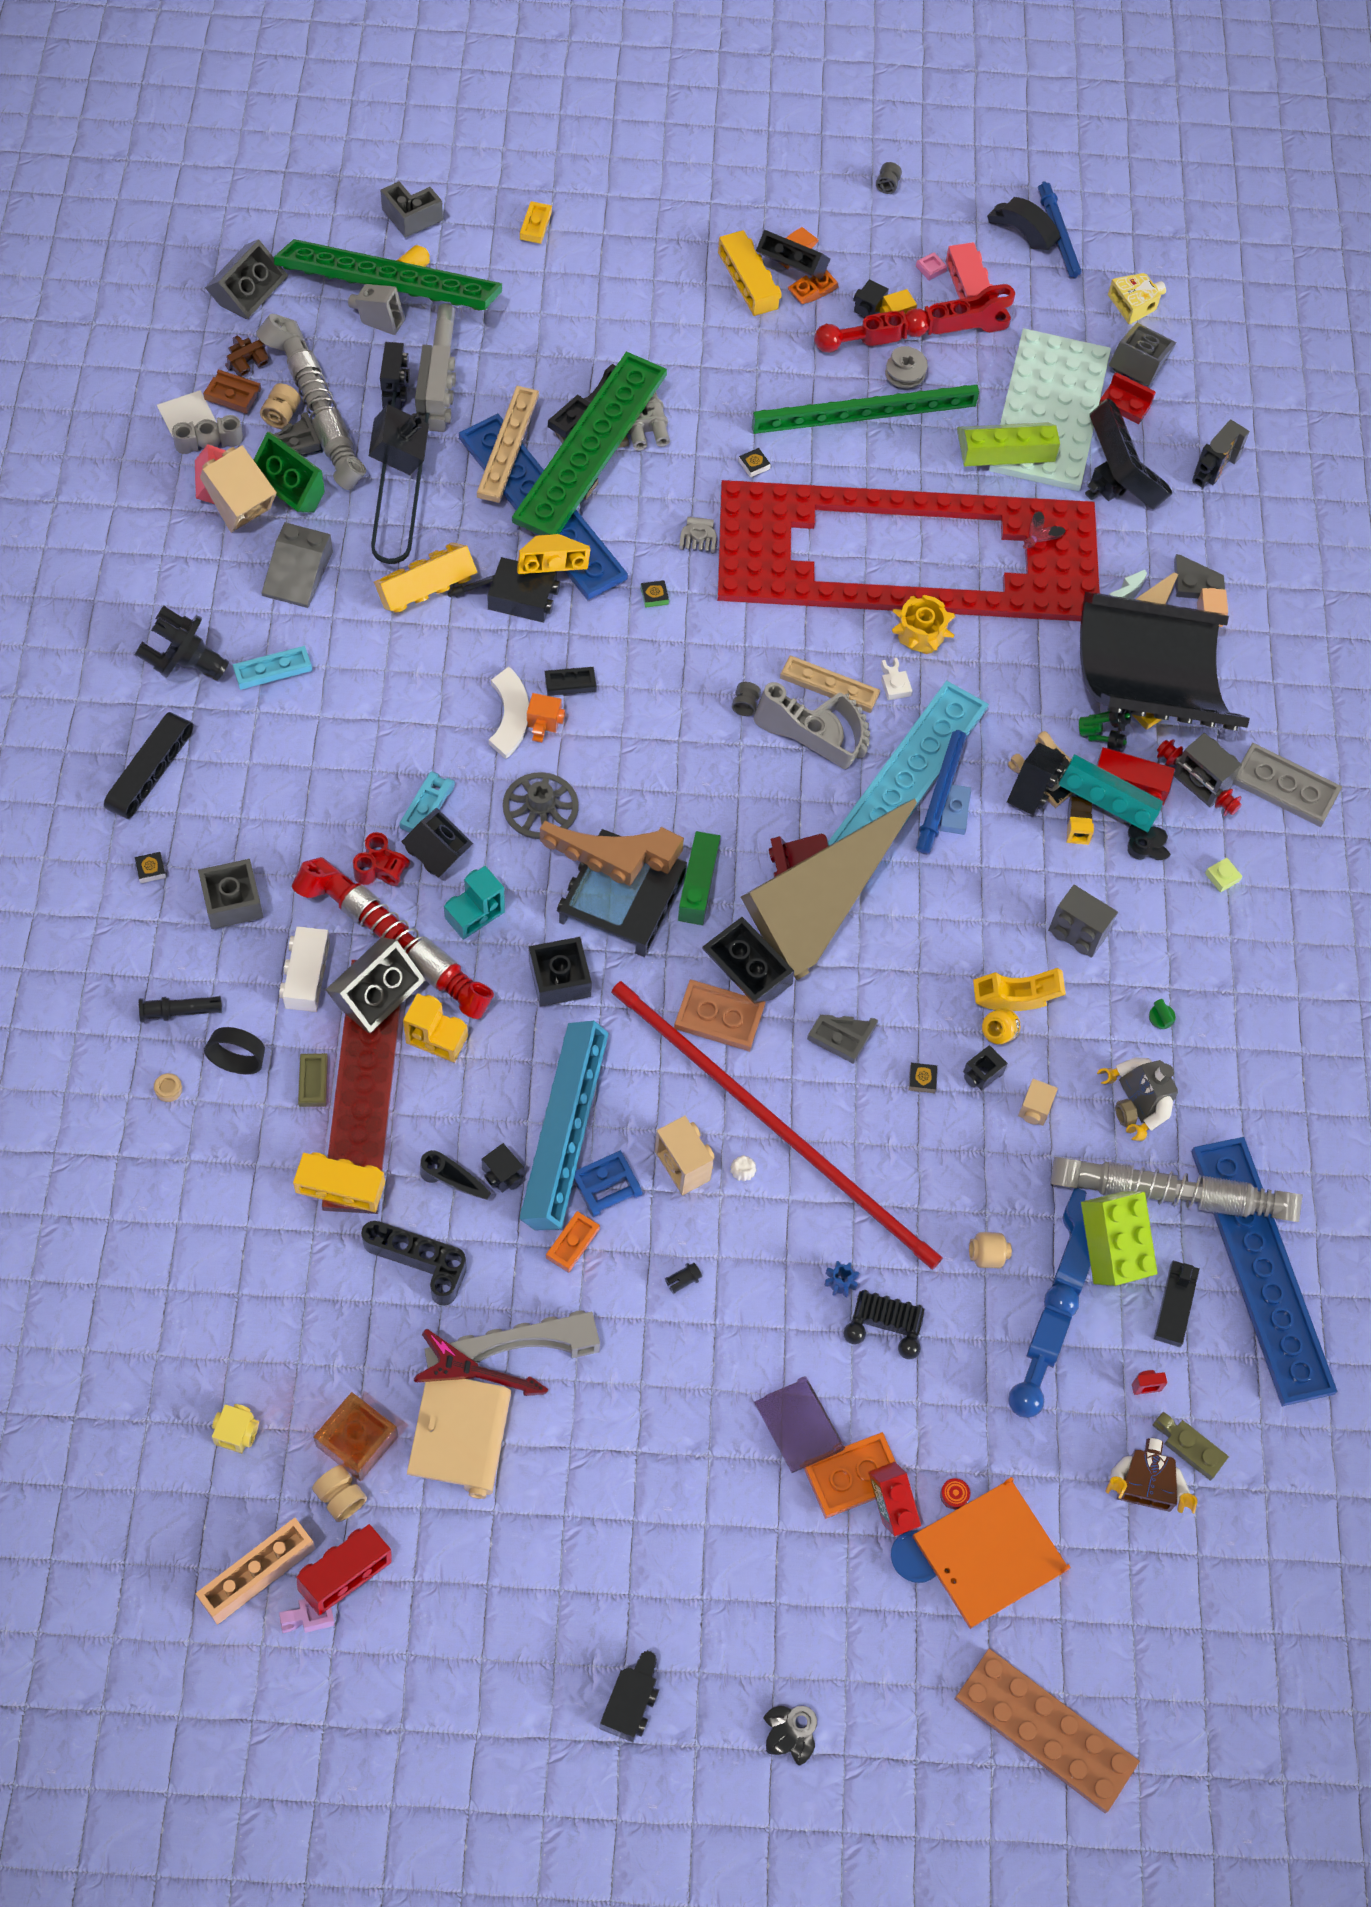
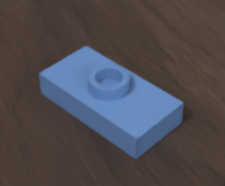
[940,784,971,835]

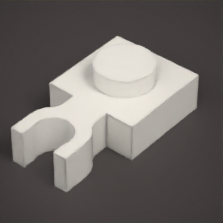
[881,658,912,700]

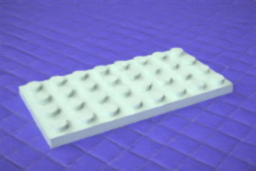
[989,328,1111,492]

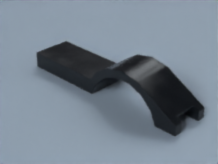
[547,364,616,439]

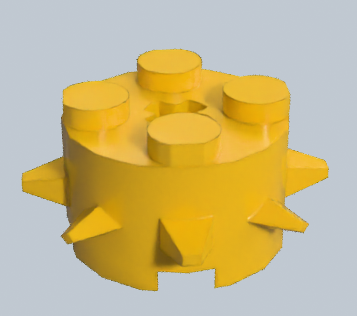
[892,595,955,654]

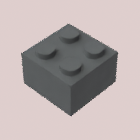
[198,859,263,929]
[1048,884,1118,958]

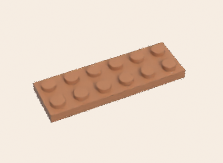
[955,1648,1140,1814]

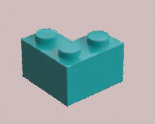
[444,866,505,940]

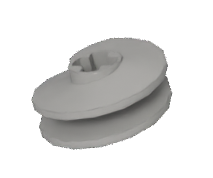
[885,346,928,389]

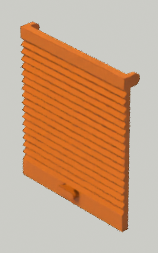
[912,1477,1071,1629]

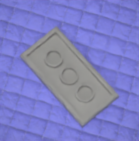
[1233,742,1342,827]

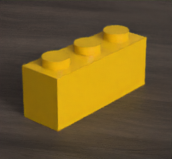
[293,1152,385,1213]

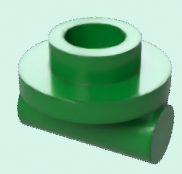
[1149,999,1176,1029]

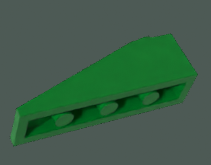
[678,831,721,925]

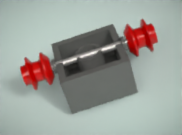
[1157,733,1242,816]

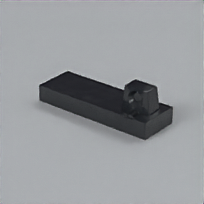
[1153,1260,1200,1347]

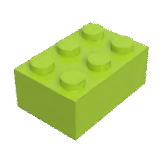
[1081,1191,1158,1286]

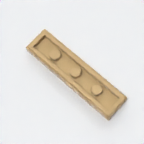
[780,655,880,713]

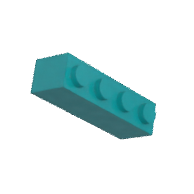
[1058,754,1163,832]

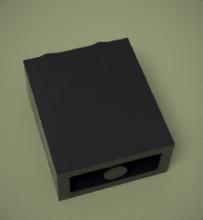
[487,557,560,623]

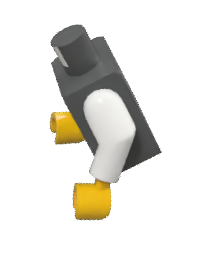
[1097,1057,1178,1141]

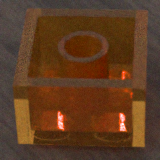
[313,1392,398,1482]

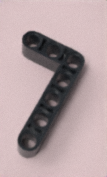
[1089,398,1173,509]

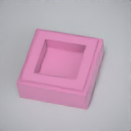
[916,252,947,280]

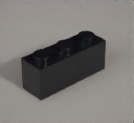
[756,229,831,280]

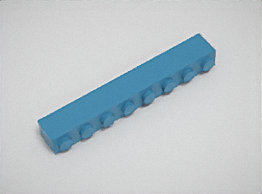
[519,1020,609,1230]

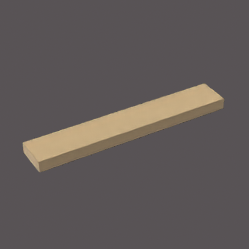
[477,386,539,503]

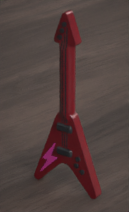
[414,1329,548,1396]

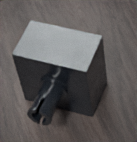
[368,404,429,475]

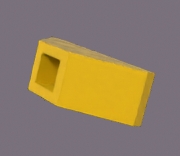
[517,534,590,574]

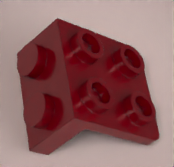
[769,833,829,877]

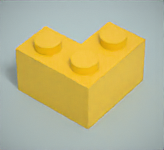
[403,993,468,1063]

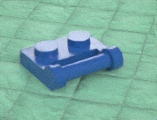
[574,1150,643,1217]

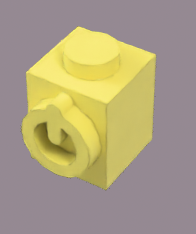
[212,1404,259,1454]

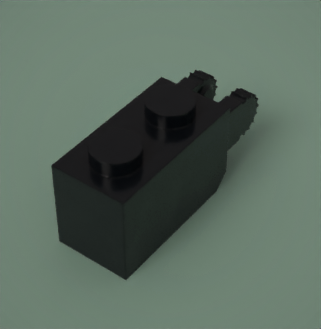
[599,1650,659,1743]

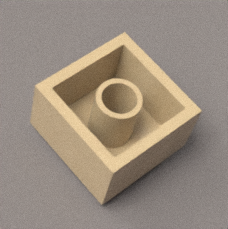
[655,1116,715,1196]

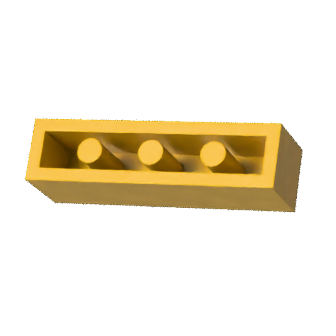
[718,230,781,316]

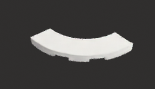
[489,666,529,759]

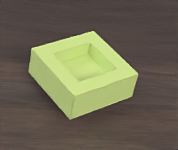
[1205,858,1243,892]

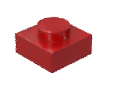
[1131,1370,1167,1395]

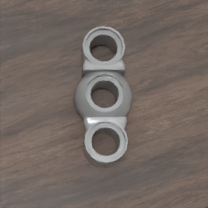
[172,415,243,454]

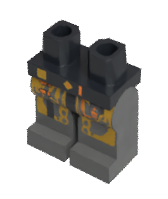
[1192,419,1250,488]

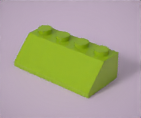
[957,422,1060,466]

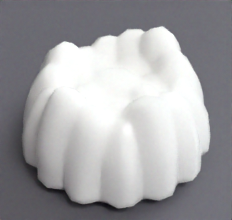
[730,1155,756,1182]

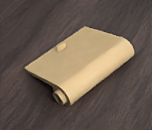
[407,1379,511,1499]

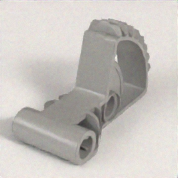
[753,682,870,769]

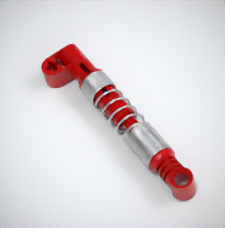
[292,857,494,1019]

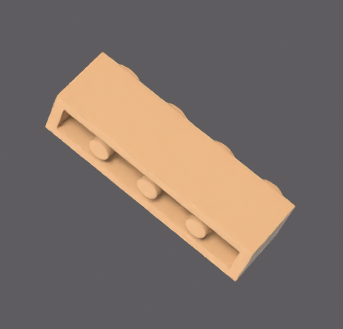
[195,1518,315,1625]

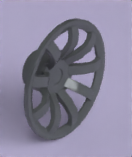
[503,772,578,839]

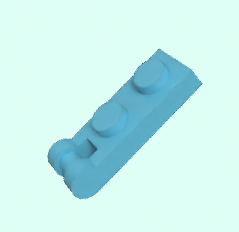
[399,771,455,832]

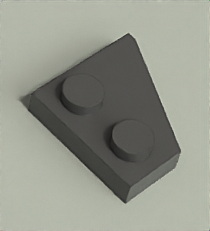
[274,412,321,455]
[1174,554,1225,599]
[807,1014,878,1064]

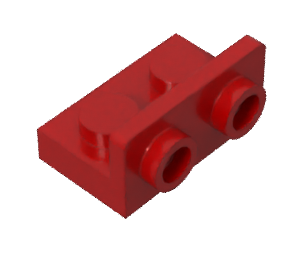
[1099,373,1156,424]

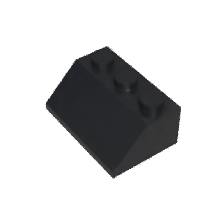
[702,917,794,1004]

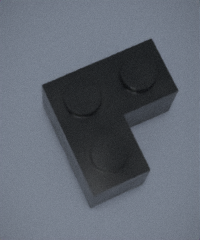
[1007,742,1066,816]

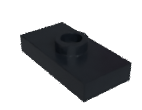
[545,666,597,696]

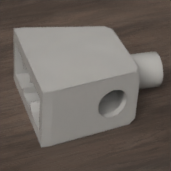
[348,284,405,335]

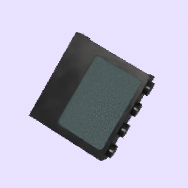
[557,829,687,957]

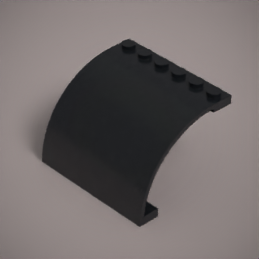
[1080,591,1250,731]

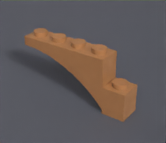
[540,821,684,886]

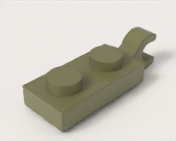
[1153,1412,1229,1481]

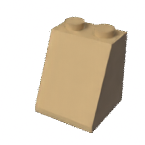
[200,445,277,533]

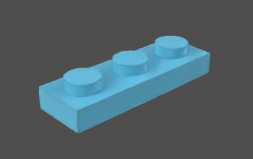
[232,646,312,690]

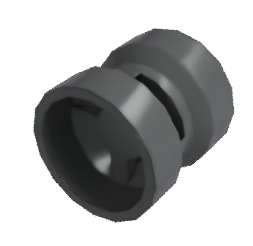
[876,162,902,194]
[732,682,761,716]

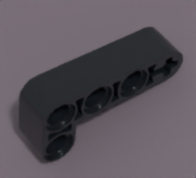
[361,1221,467,1306]

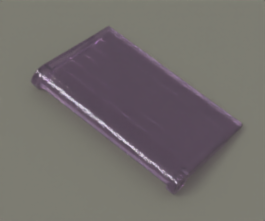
[754,1376,845,1473]

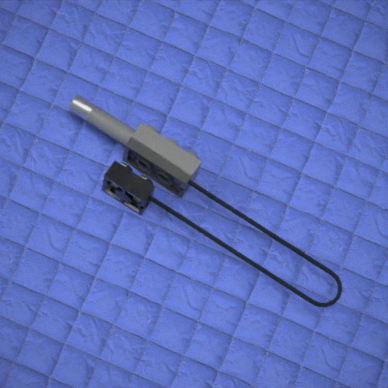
[371,303,456,564]

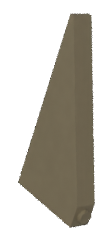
[741,799,917,980]

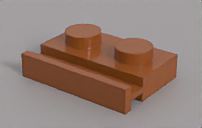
[203,369,261,414]

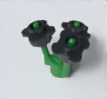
[1079,709,1133,752]

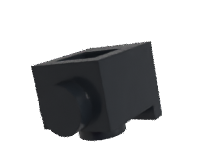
[963,1045,1008,1091]

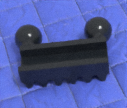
[843,1290,925,1360]

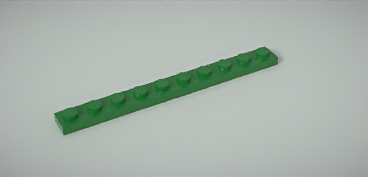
[752,384,980,434]

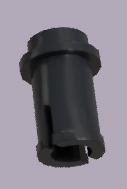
[665,1263,702,1294]

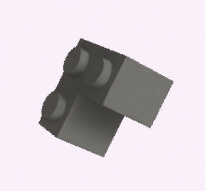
[380,181,443,237]

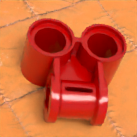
[353,832,410,886]

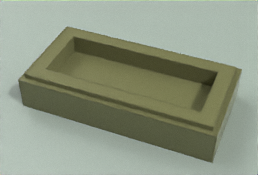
[298,1053,328,1107]

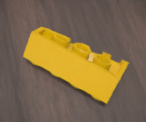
[374,542,478,613]

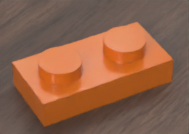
[546,1211,600,1273]

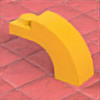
[973,968,1066,1011]

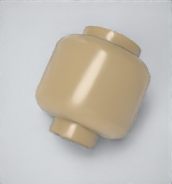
[969,1232,1012,1268]

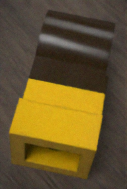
[1066,796,1094,845]

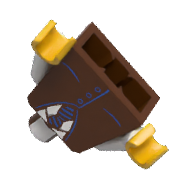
[1105,1438,1198,1514]

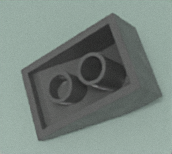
[1109,323,1177,386]
[262,522,333,608]

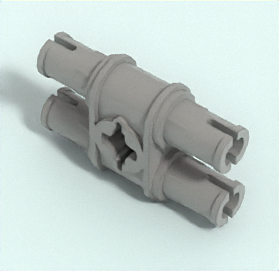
[628,392,670,451]

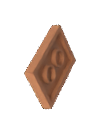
[674,979,766,1051]

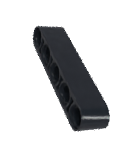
[104,712,194,819]

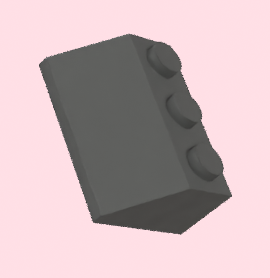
[205,239,288,319]
[326,937,426,1033]

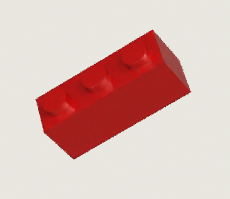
[1096,747,1175,805]
[296,1524,391,1616]

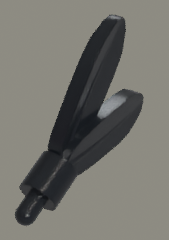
[448,575,494,598]

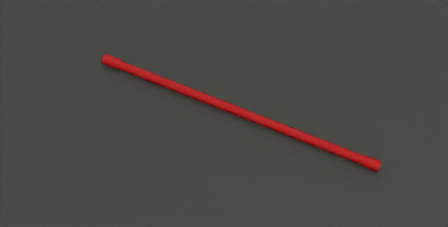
[611,981,943,1270]

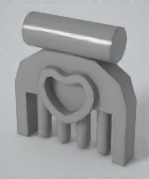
[679,517,717,553]

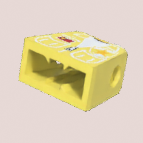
[1108,273,1166,324]

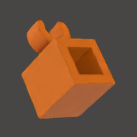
[527,693,565,743]

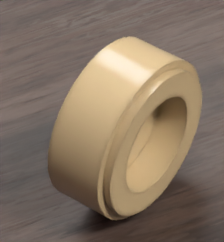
[154,1073,182,1102]

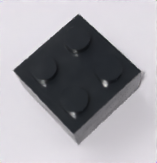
[528,937,592,1007]

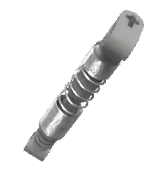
[256,314,366,490]
[1050,1157,1303,1222]

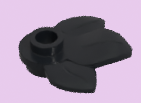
[1128,824,1171,860]
[763,1706,817,1766]

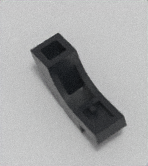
[987,197,1061,250]

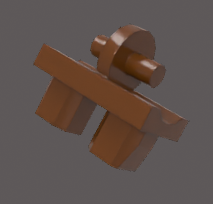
[225,335,269,377]

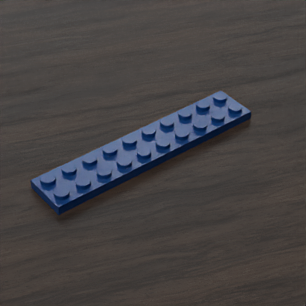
[459,413,628,600]
[1191,1137,1338,1407]

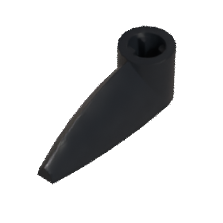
[420,1150,491,1200]

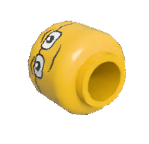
[982,1009,1021,1044]

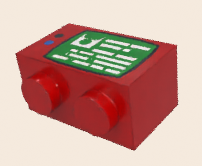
[868,1462,921,1536]

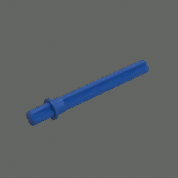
[1038,181,1082,278]
[916,730,967,854]

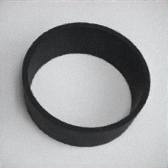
[204,1027,265,1075]

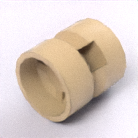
[260,383,301,429]
[312,1465,367,1522]

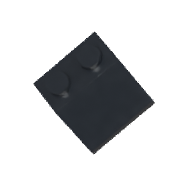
[401,807,473,878]

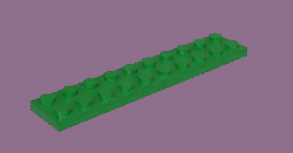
[274,239,502,311]
[512,351,667,535]

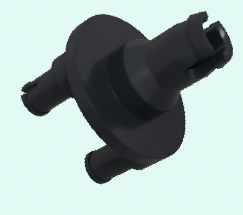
[134,605,229,681]

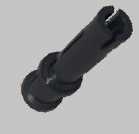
[139,996,222,1023]

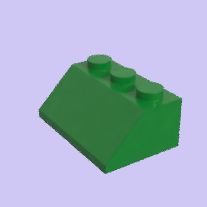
[253,432,325,512]

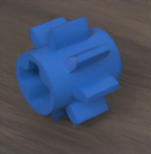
[824,1261,859,1297]

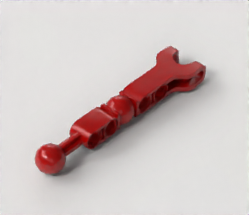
[814,284,1015,353]

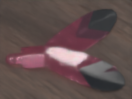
[1023,511,1065,549]

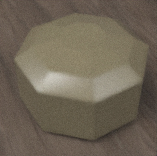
[1115,1099,1138,1127]

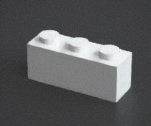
[279,926,330,1012]

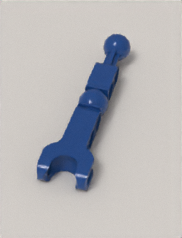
[1008,1188,1091,1418]

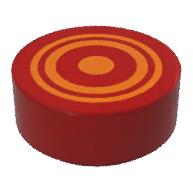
[940,1478,970,1510]

